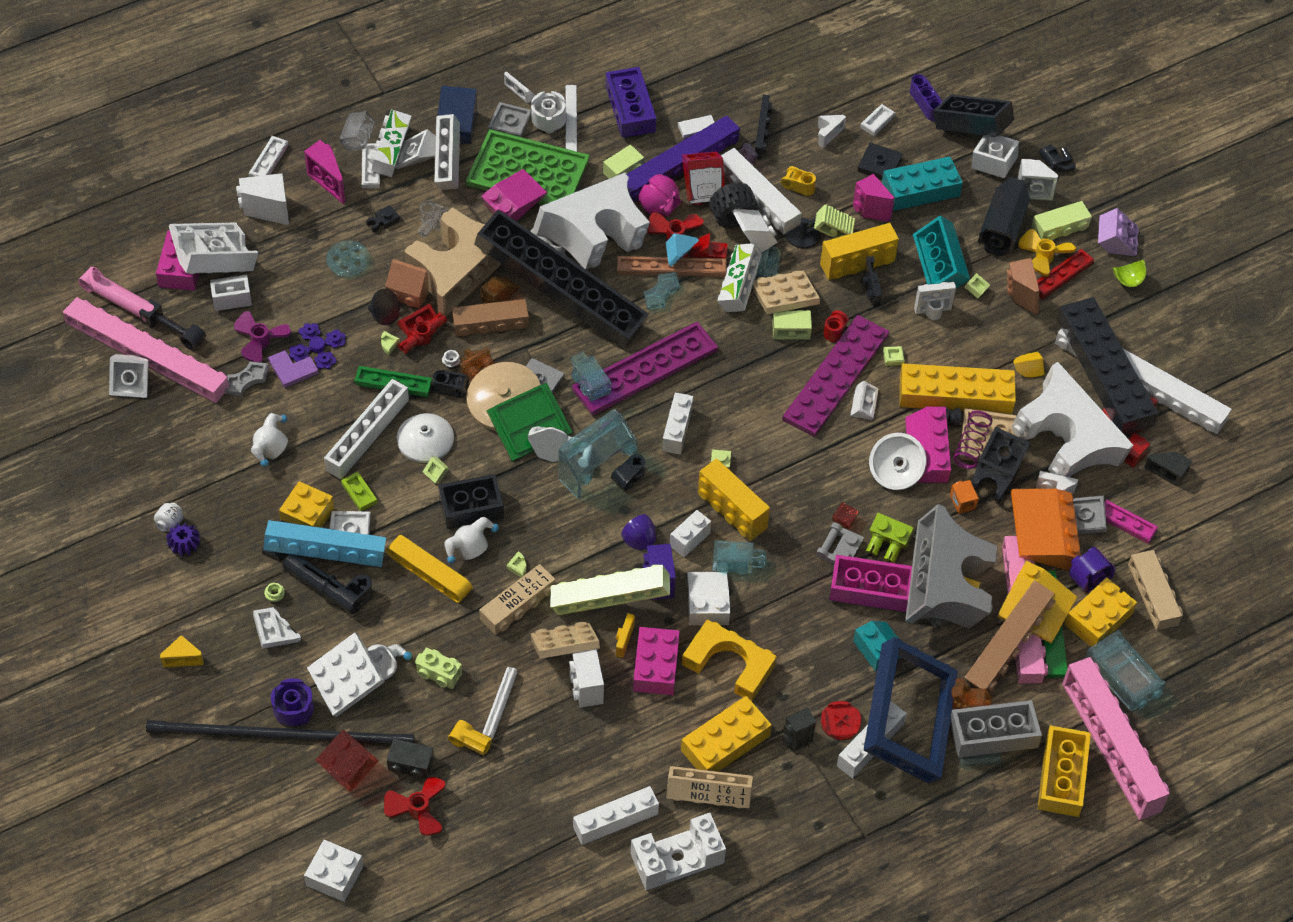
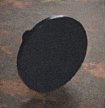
[785,217,821,249]
[368,289,400,326]

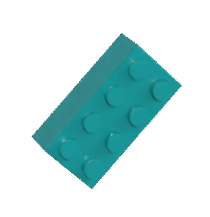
[882,156,963,211]

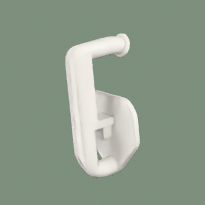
[528,426,592,468]

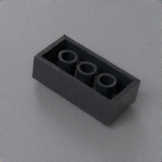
[933,94,1014,137]

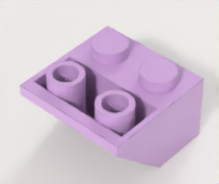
[1098,208,1139,256]

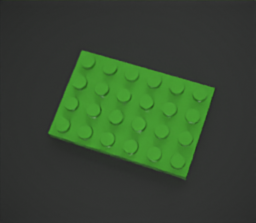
[466,129,590,205]

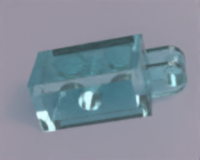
[570,352,611,401]
[712,540,767,574]

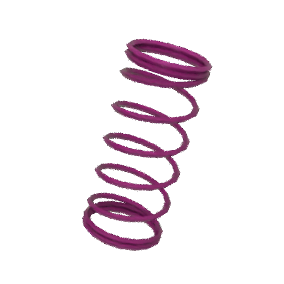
[953,410,993,469]

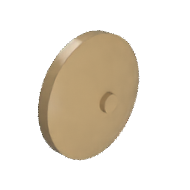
[467,362,541,431]

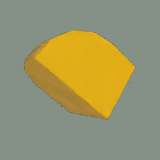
[1014,352,1045,377]

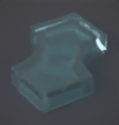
[644,272,680,310]

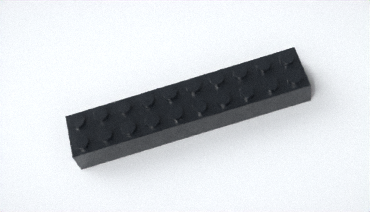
[474,209,649,349]

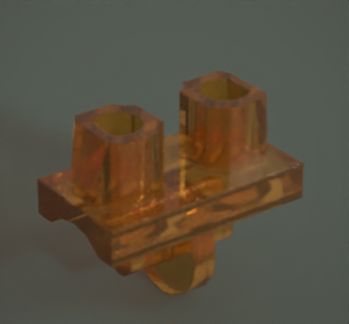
[459,346,494,380]

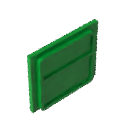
[486,383,572,461]

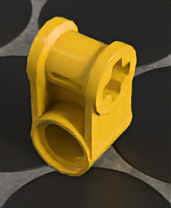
[781,166,816,196]

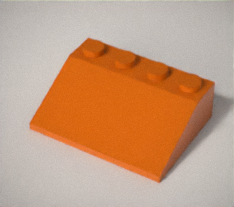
[1011,489,1081,570]

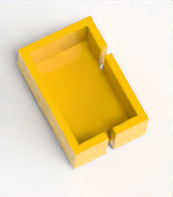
[1064,578,1137,650]

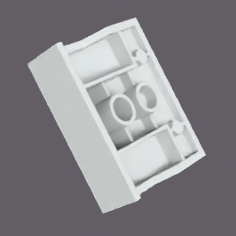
[169,223,258,274]

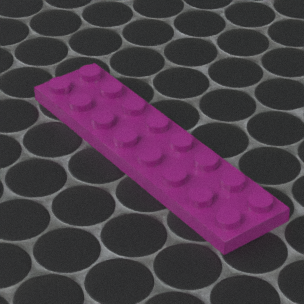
[782,315,889,437]
[572,322,718,416]

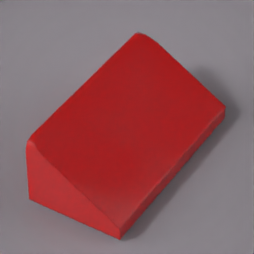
[396,304,436,337]

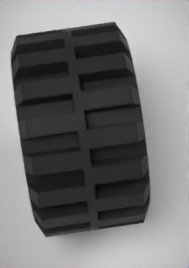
[709,182,759,229]

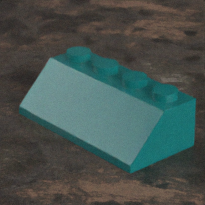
[913,215,970,289]

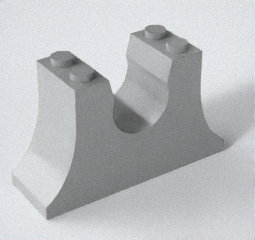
[905,504,998,629]

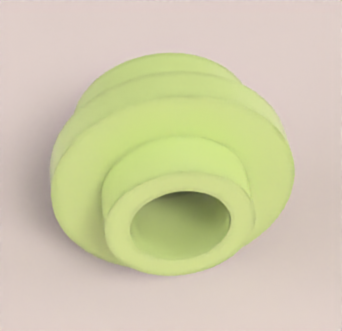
[264,583,285,602]

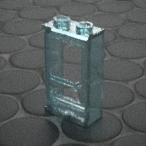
[1085,630,1166,712]

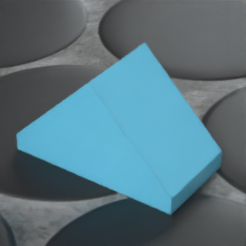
[666,233,699,267]

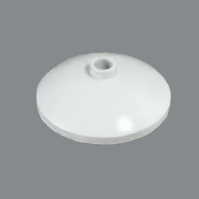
[397,413,454,463]
[869,433,927,490]

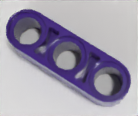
[909,74,942,121]

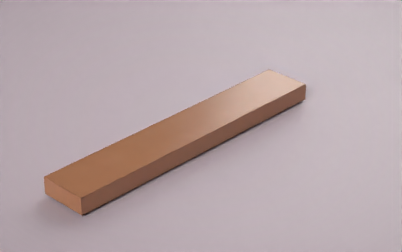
[617,256,726,277]

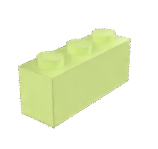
[1032,201,1092,240]

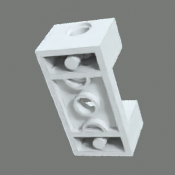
[631,813,726,890]

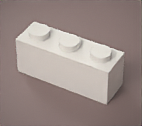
[662,393,693,455]

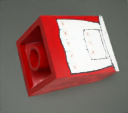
[682,152,725,205]

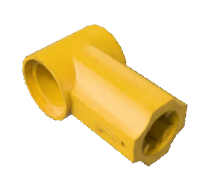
[448,720,492,756]

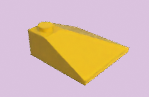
[997,561,1077,643]

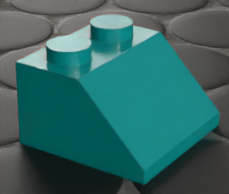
[853,621,901,671]

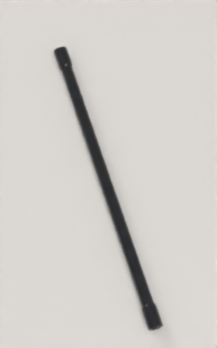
[146,720,415,744]

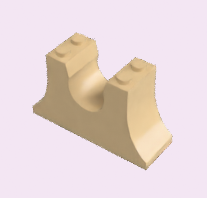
[404,207,501,317]

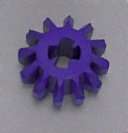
[166,522,200,557]

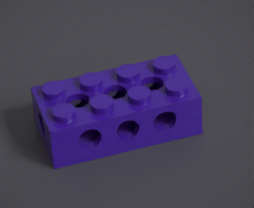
[605,67,656,138]

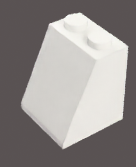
[236,174,289,225]

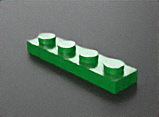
[354,366,432,397]

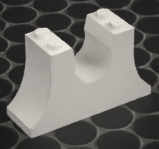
[533,173,650,270]
[1011,362,1134,477]

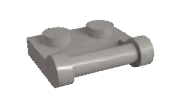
[816,523,864,565]

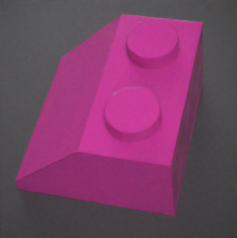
[853,174,894,222]

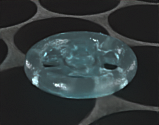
[326,240,370,276]

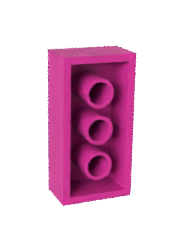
[829,555,912,612]

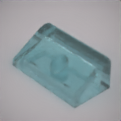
[756,246,781,278]

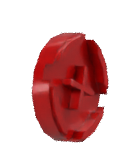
[821,701,862,740]

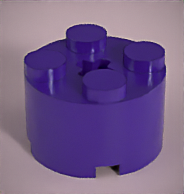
[1069,547,1116,593]
[271,678,314,726]

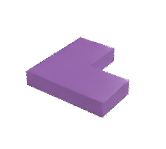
[268,350,319,388]

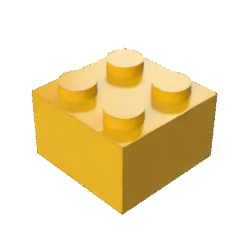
[279,481,335,528]

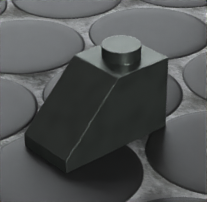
[1144,452,1192,487]

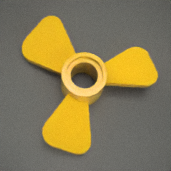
[1018,229,1076,276]

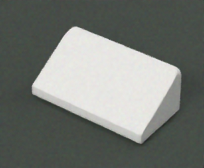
[504,72,535,103]
[851,381,879,420]

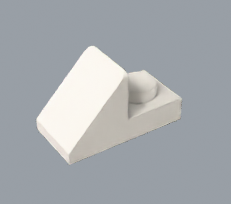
[818,115,846,148]
[1036,471,1078,494]

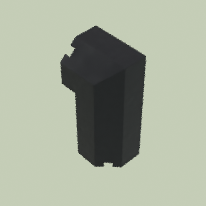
[978,177,1030,256]

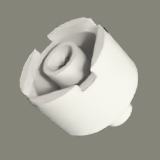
[531,91,567,134]

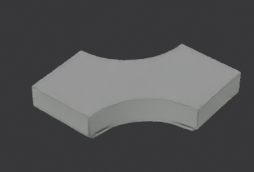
[225,362,269,397]

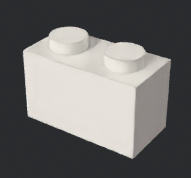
[670,510,711,557]

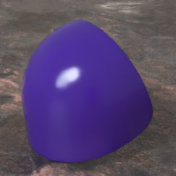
[621,514,656,550]

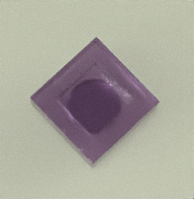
[739,143,758,165]

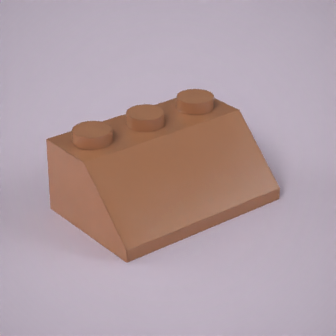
[1006,258,1039,314]

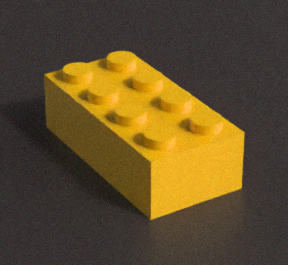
[820,223,899,280]
[698,458,770,541]
[681,696,772,772]
[1037,725,1091,817]

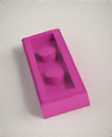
[1104,500,1158,544]

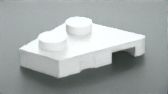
[253,607,301,648]

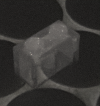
[339,111,375,151]

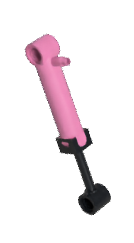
[78,267,206,351]

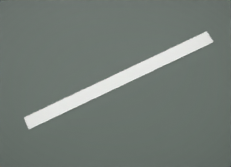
[566,85,577,192]

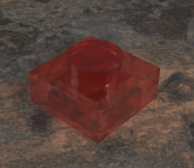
[832,503,859,529]

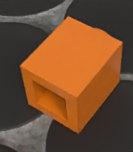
[950,480,979,514]

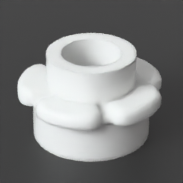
[442,350,461,368]

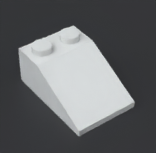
[687,572,730,625]

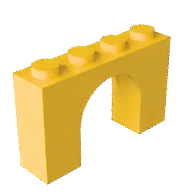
[682,620,777,702]

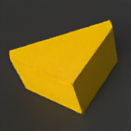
[160,636,204,667]

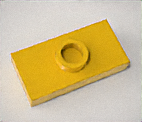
[616,613,635,658]

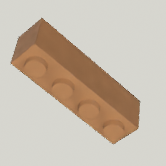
[452,299,529,336]

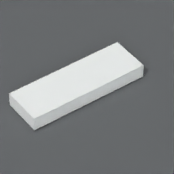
[249,136,289,177]
[362,143,380,189]

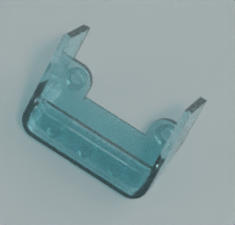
[558,409,637,499]

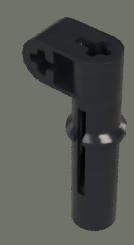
[283,554,373,614]

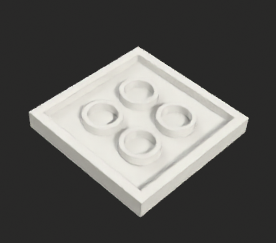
[307,633,385,717]

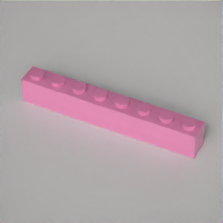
[1002,536,1048,684]

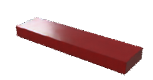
[1037,249,1094,300]

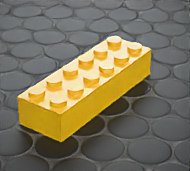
[900,363,1015,414]

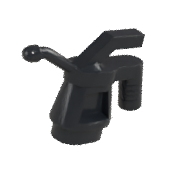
[1039,144,1076,172]

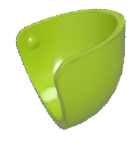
[1112,260,1146,287]

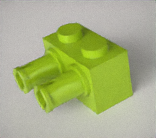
[866,512,914,564]

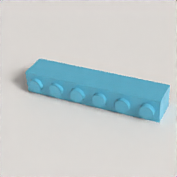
[263,520,386,567]

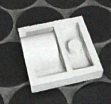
[914,282,956,320]

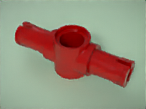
[398,312,447,354]

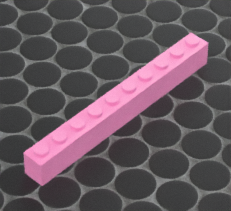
[63,297,229,403]

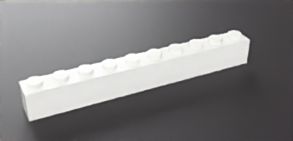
[1055,328,1232,434]

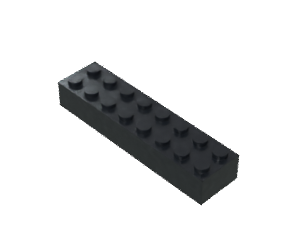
[1057,297,1158,434]

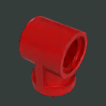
[823,310,849,342]

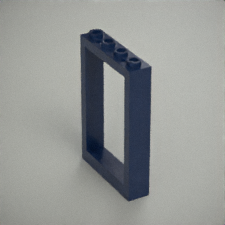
[863,637,958,784]

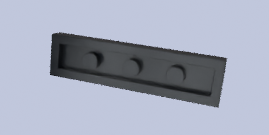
[754,94,772,159]

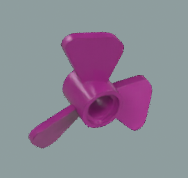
[234,311,291,363]

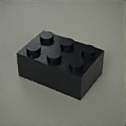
[438,474,504,529]

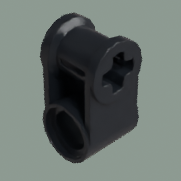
[433,370,470,398]
[610,454,646,491]

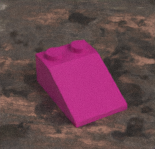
[304,140,345,204]
[481,169,547,221]

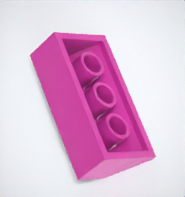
[905,407,951,483]

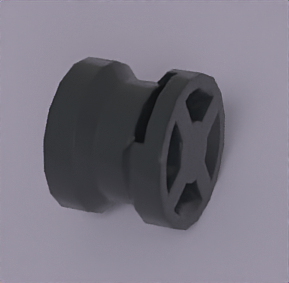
[946,408,961,427]

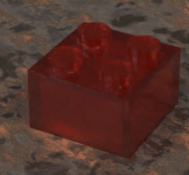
[315,729,379,792]

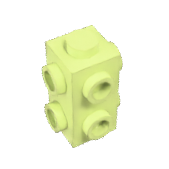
[415,648,462,689]

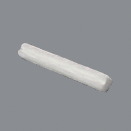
[483,667,517,739]

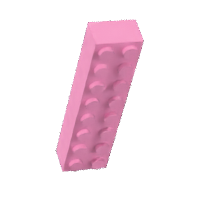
[1062,657,1169,821]

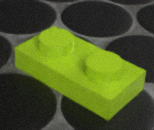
[341,472,377,511]

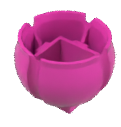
[638,174,682,217]

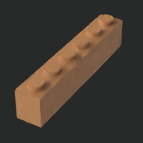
[964,580,1056,695]

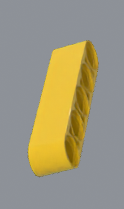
[386,535,473,603]

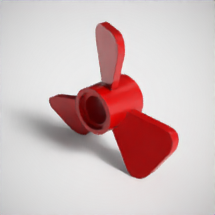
[647,212,704,258]
[384,777,445,836]

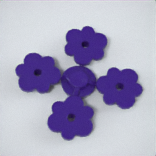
[289,323,346,369]

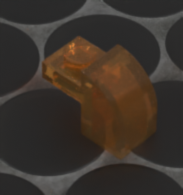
[952,679,993,709]

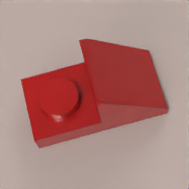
[690,233,728,259]

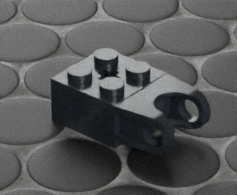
[972,426,1031,503]

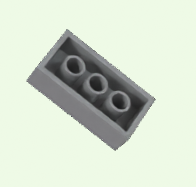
[950,700,1042,758]

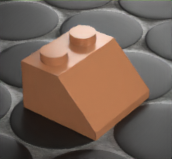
[385,259,429,309]

